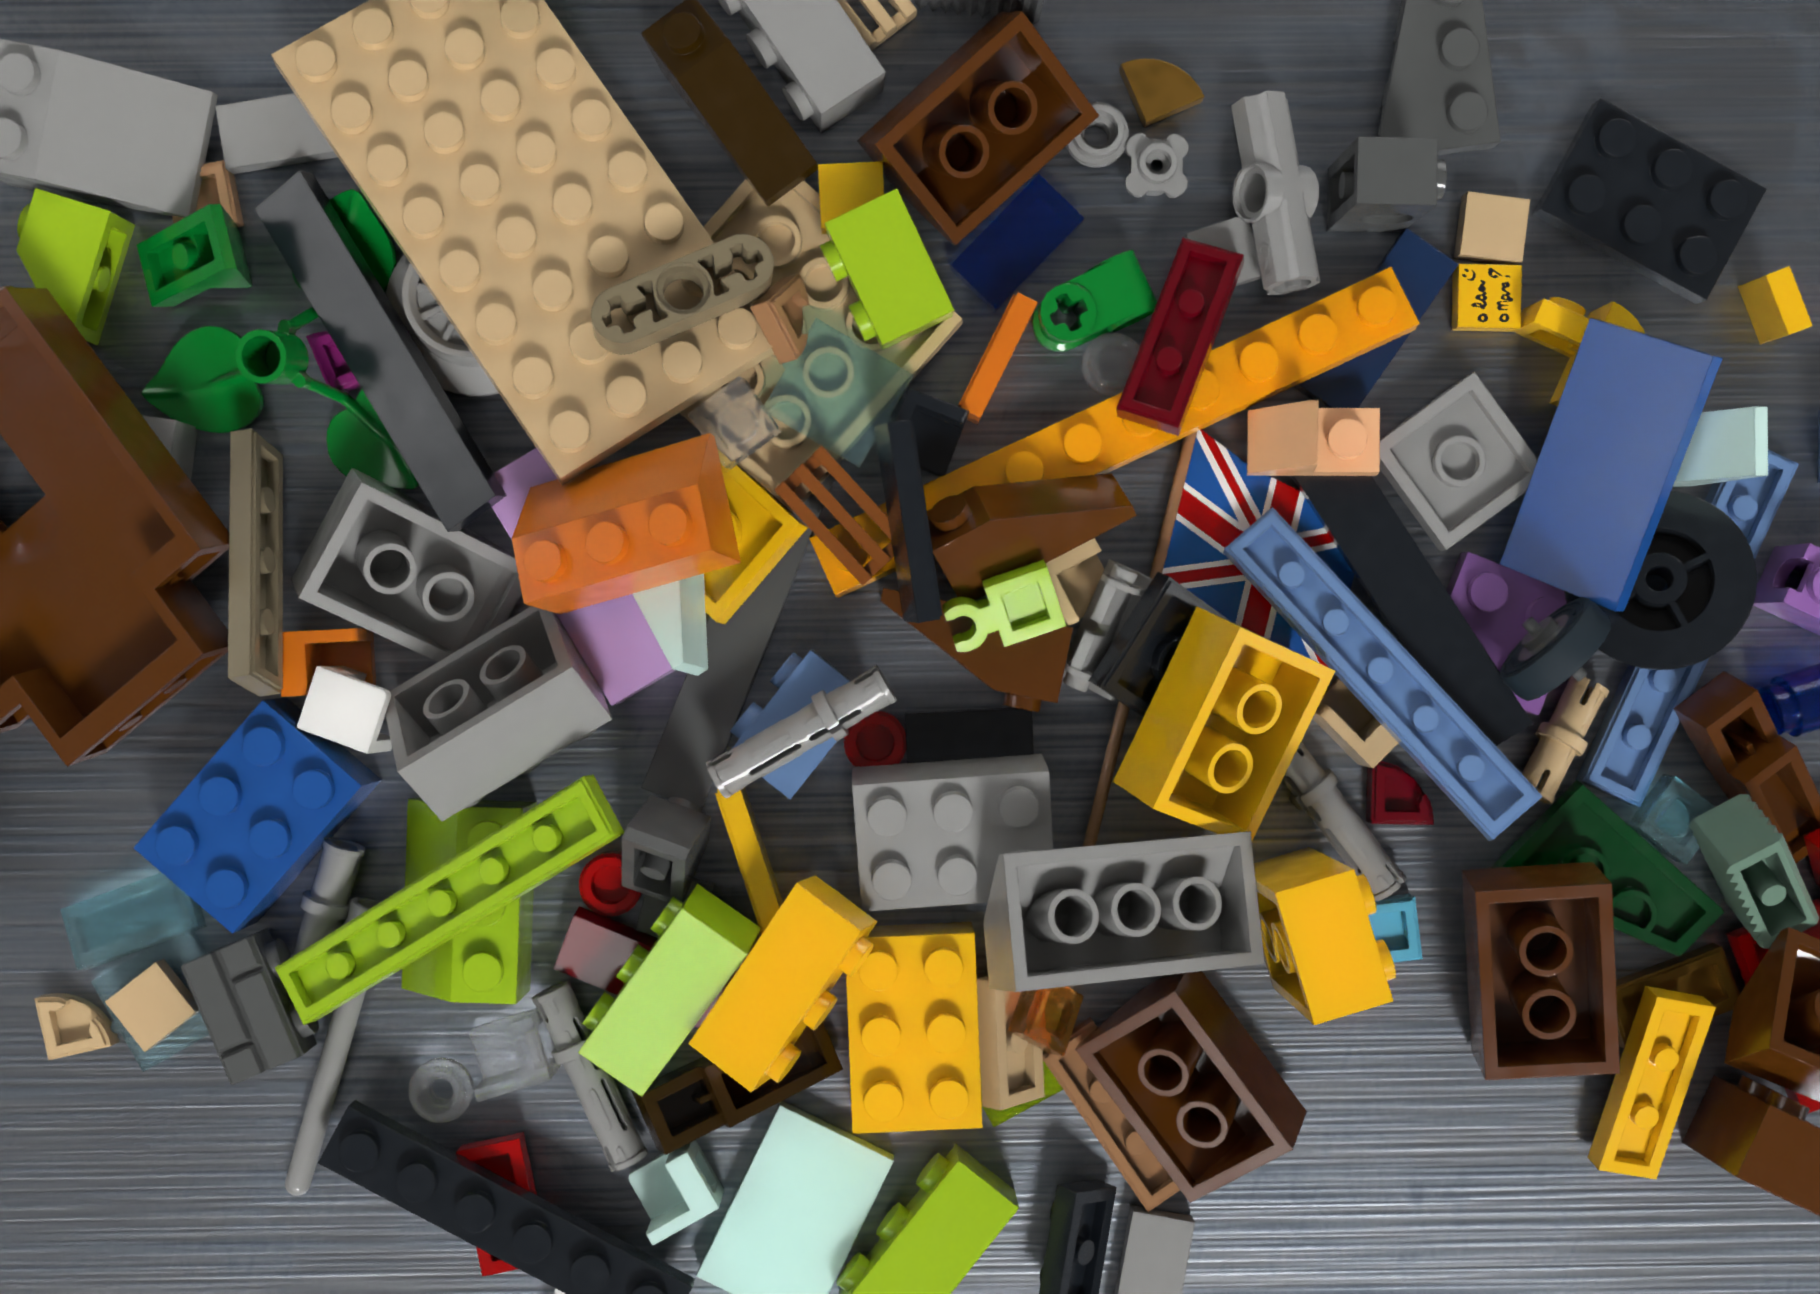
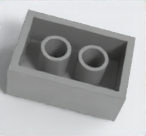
[385,606,612,821]
[852,753,1054,912]

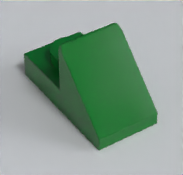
[136,204,253,307]

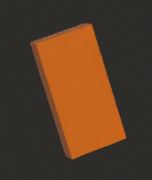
[958,292,1038,425]

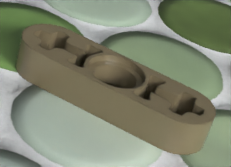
[591,234,774,355]

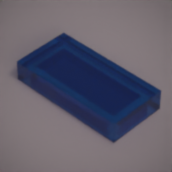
[950,174,1084,312]

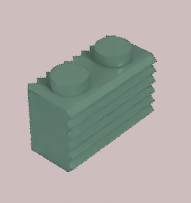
[1689,794,1819,949]

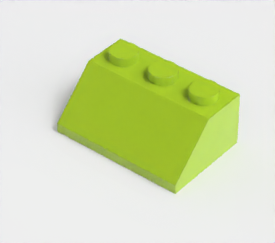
[401,798,537,1004]

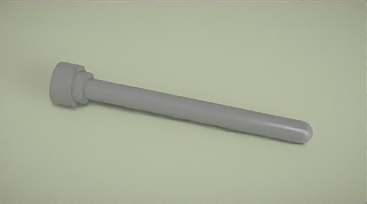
[285,897,381,1196]

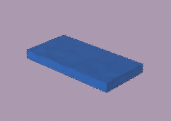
[1500,318,1723,612]

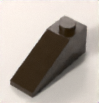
[641,0,818,207]

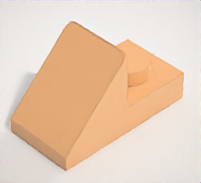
[1247,400,1380,476]

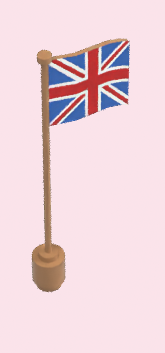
[1082,428,1354,847]

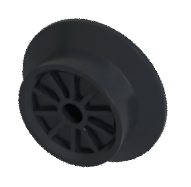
[1564,491,1757,670]

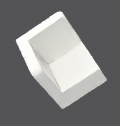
[296,666,392,754]

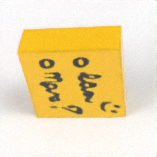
[1451,264,1522,332]

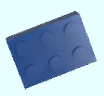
[133,697,382,934]

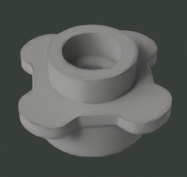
[1125,133,1189,198]

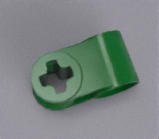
[1031,250,1157,352]

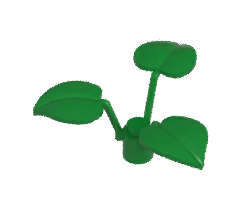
[141,189,420,490]

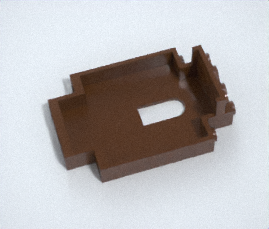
[0,285,229,767]

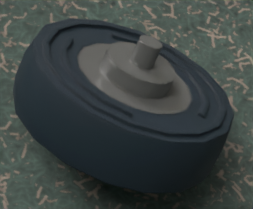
[1499,597,1611,701]

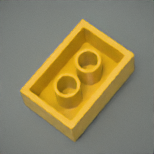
[1113,606,1335,841]
[1254,847,1396,1025]
[846,922,983,1134]

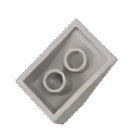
[0,39,218,218]
[291,468,522,662]

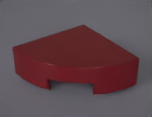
[1366,761,1434,825]

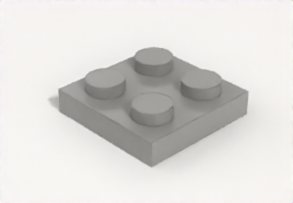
[1380,372,1538,551]

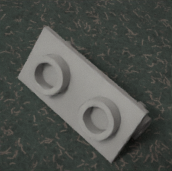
[1063,559,1153,701]

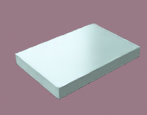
[696,1101,894,1294]

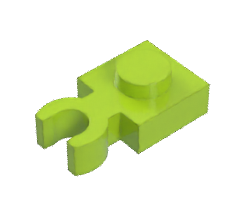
[942,559,1066,652]

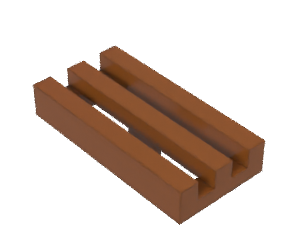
[774,446,894,586]

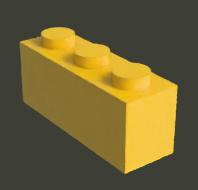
[688,875,878,1092]

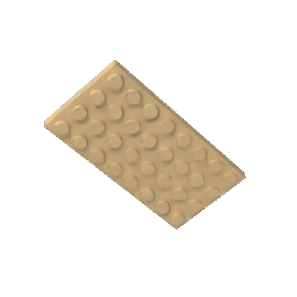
[271,0,774,485]

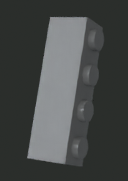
[983,831,1265,992]

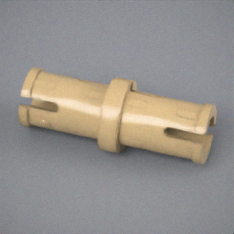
[1522,676,1609,805]

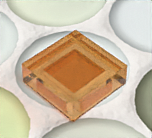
[1008,986,1084,1056]

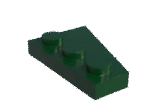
[1490,780,1725,957]

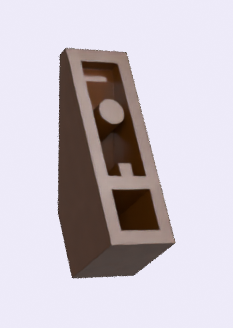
[927,473,1137,600]
[880,588,1073,712]

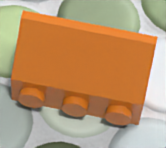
[512,433,741,614]

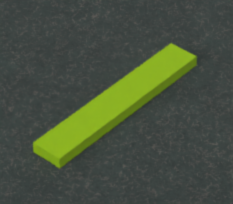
[275,775,624,1025]

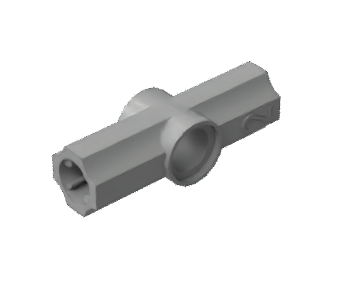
[1231,91,1321,295]

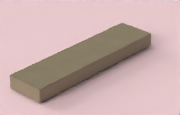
[228,428,283,697]

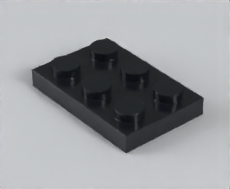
[1532,98,1767,304]

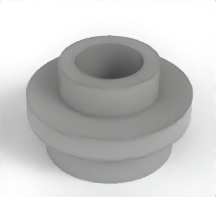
[1067,102,1129,168]

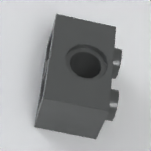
[1327,136,1447,233]

